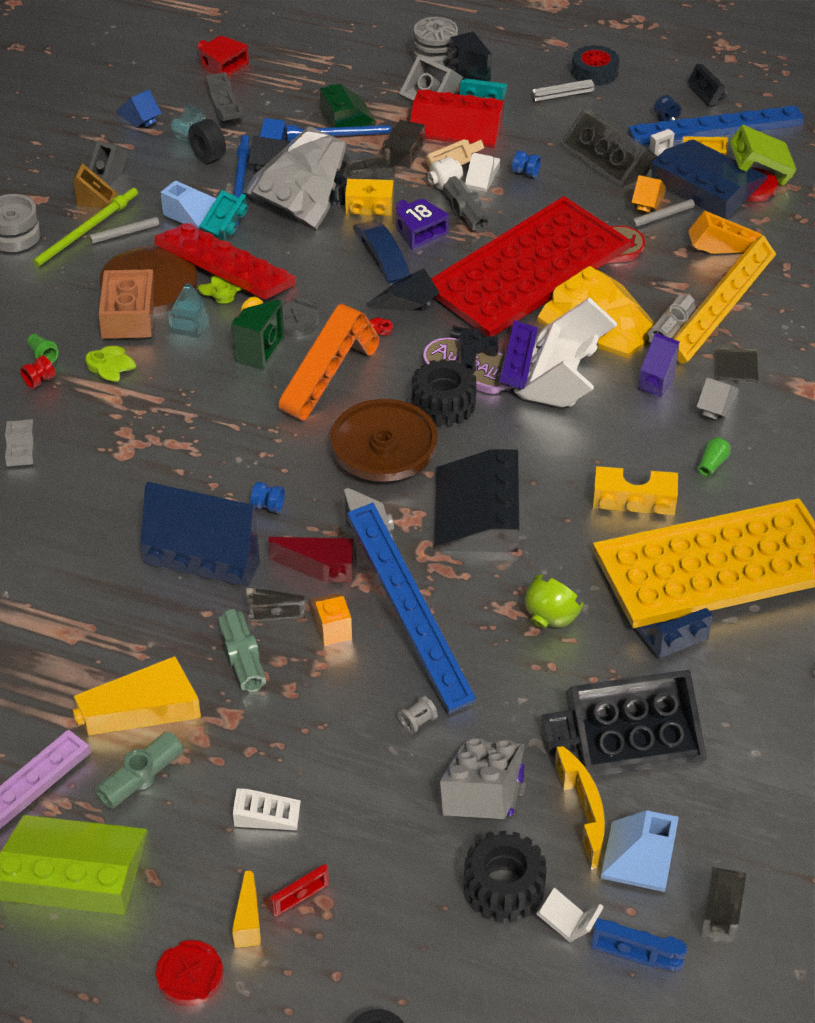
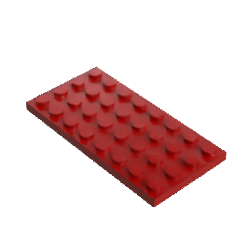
[431,196,631,337]

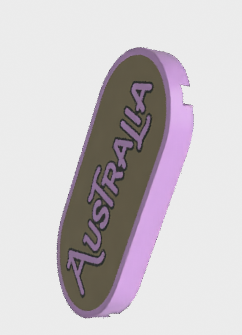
[423,338,514,394]

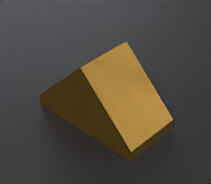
[73,163,118,208]

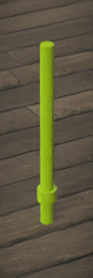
[32,188,138,267]

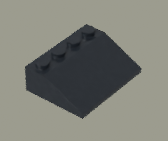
[435,449,520,552]
[566,669,707,777]

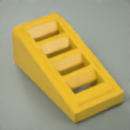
[232,870,261,948]

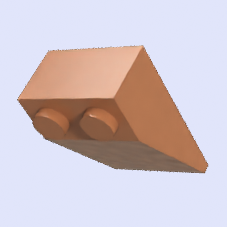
[98,269,154,339]

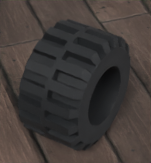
[411,359,477,426]
[464,831,547,922]

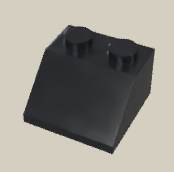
[447,32,492,86]

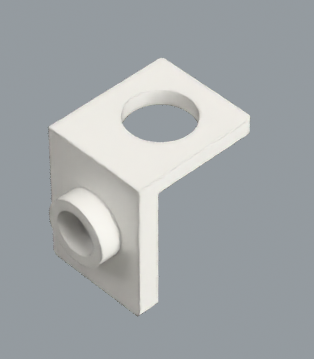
[537,888,604,942]

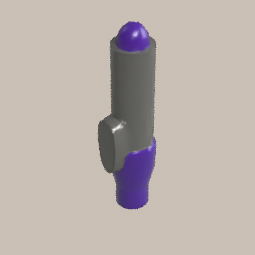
[507,763,526,816]

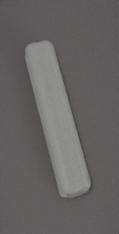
[532,79,594,102]

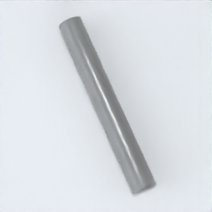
[631,199,695,228]
[89,217,160,244]

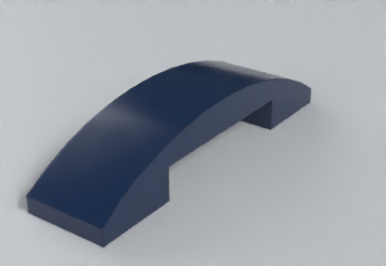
[353,220,410,285]

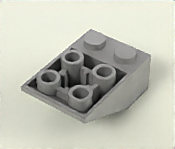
[440,738,524,819]

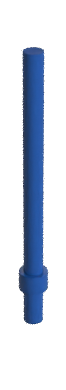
[233,135,250,227]

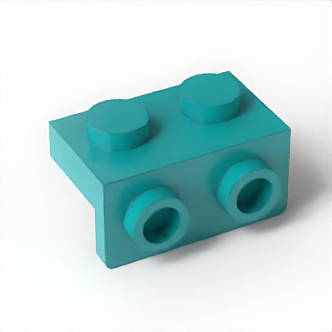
[460,78,507,100]
[199,190,248,241]

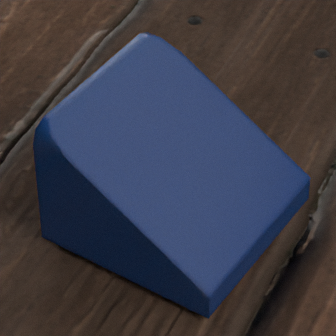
[260,118,286,140]

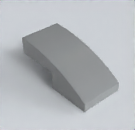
[5,419,34,467]

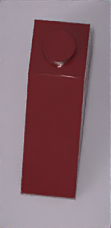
[268,537,354,583]

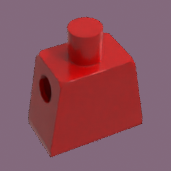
[197,36,249,76]

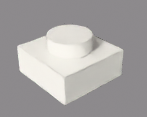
[649,129,675,158]

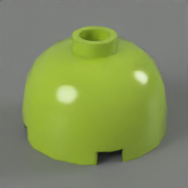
[525,574,584,629]

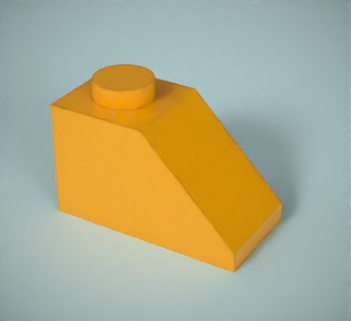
[632,175,666,213]
[309,593,352,646]

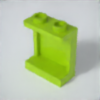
[729,124,797,186]

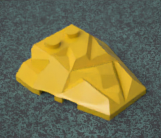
[537,266,655,358]

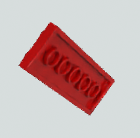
[154,223,296,299]

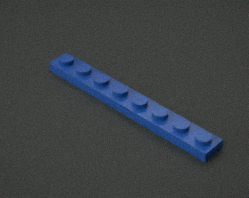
[628,106,804,146]
[347,502,476,714]

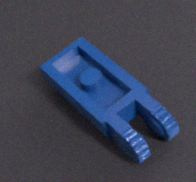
[590,918,688,972]

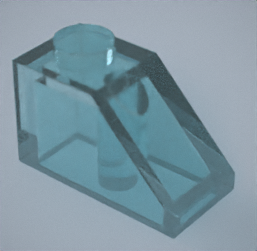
[169,283,209,338]

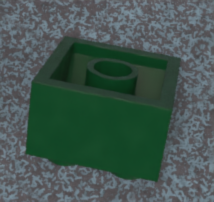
[320,84,376,128]
[231,299,285,370]

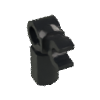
[457,331,499,374]

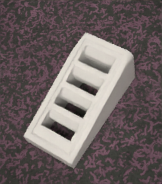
[233,788,301,830]

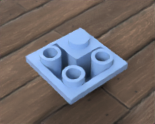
[160,180,216,229]
[601,810,679,892]

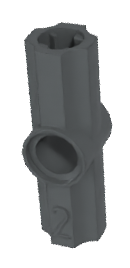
[443,176,491,233]

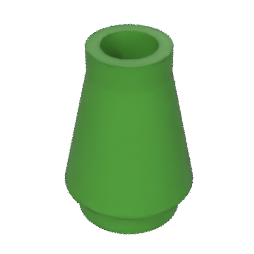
[27,334,59,363]
[697,437,731,477]

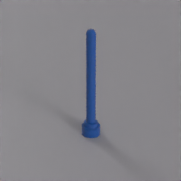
[286,125,392,141]

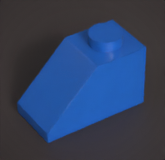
[117,89,162,128]

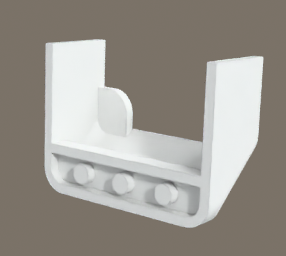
[514,297,617,408]

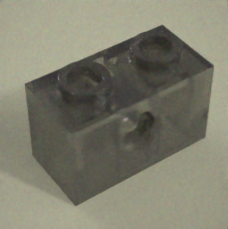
[382,120,425,168]

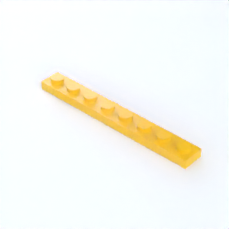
[672,235,776,364]

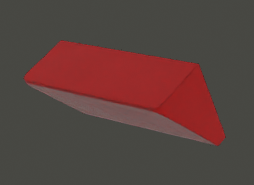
[263,864,329,917]

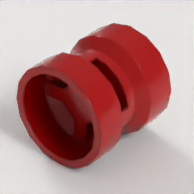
[20,355,56,390]

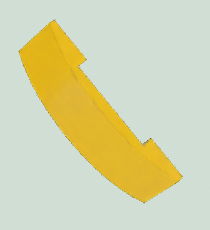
[555,746,605,869]

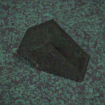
[701,867,746,942]

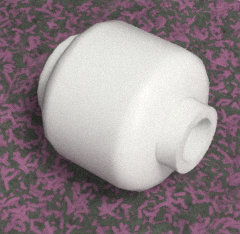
[427,157,463,190]

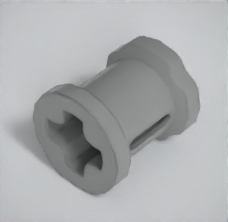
[398,696,438,734]

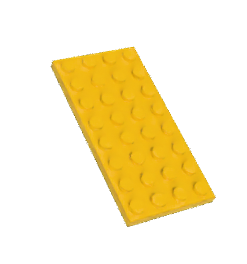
[592,498,815,628]

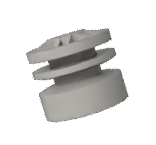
[413,17,458,67]

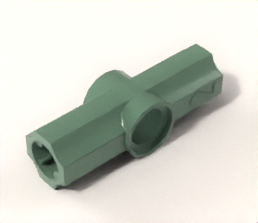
[218,609,266,693]
[94,731,184,809]

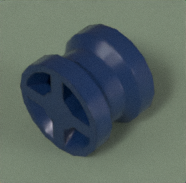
[654,95,682,121]

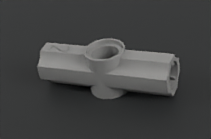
[648,294,696,343]

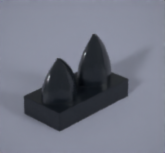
[688,63,728,106]

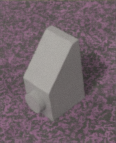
[697,378,739,419]

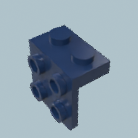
[635,607,713,658]

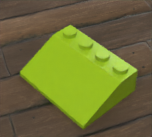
[0,815,148,915]

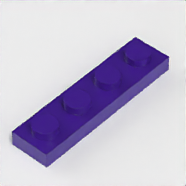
[499,320,538,389]

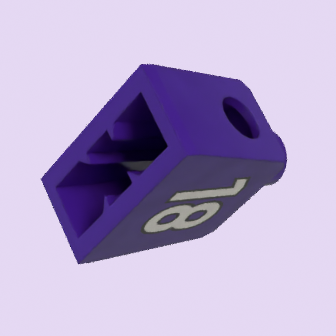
[395,199,449,250]

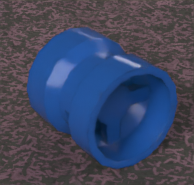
[512,150,542,178]
[250,481,285,513]

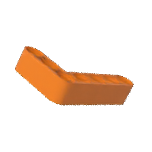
[278,303,380,421]

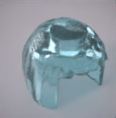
[171,103,207,142]

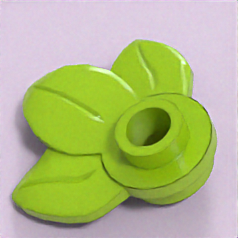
[198,275,243,304]
[85,346,136,382]

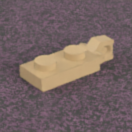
[424,139,484,169]

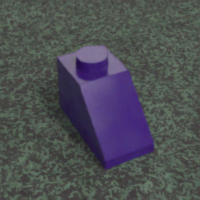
[638,333,680,397]

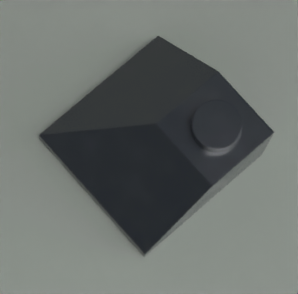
[366,268,440,311]

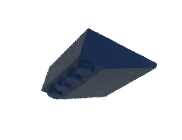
[651,139,767,219]
[140,482,260,587]

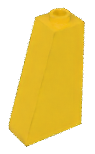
[72,656,201,736]

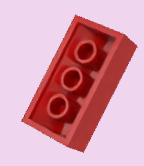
[408,89,504,148]

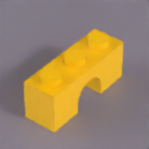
[593,466,678,515]

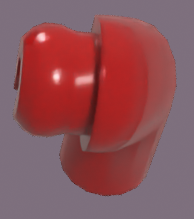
[369,317,393,336]

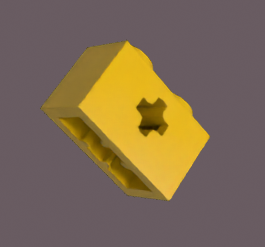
[345,179,394,216]

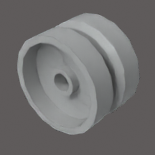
[0,194,41,252]

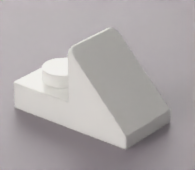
[465,153,500,192]

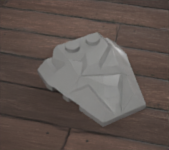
[243,126,347,230]

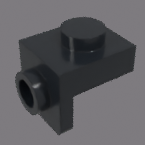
[541,710,582,753]

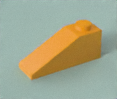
[688,210,762,254]

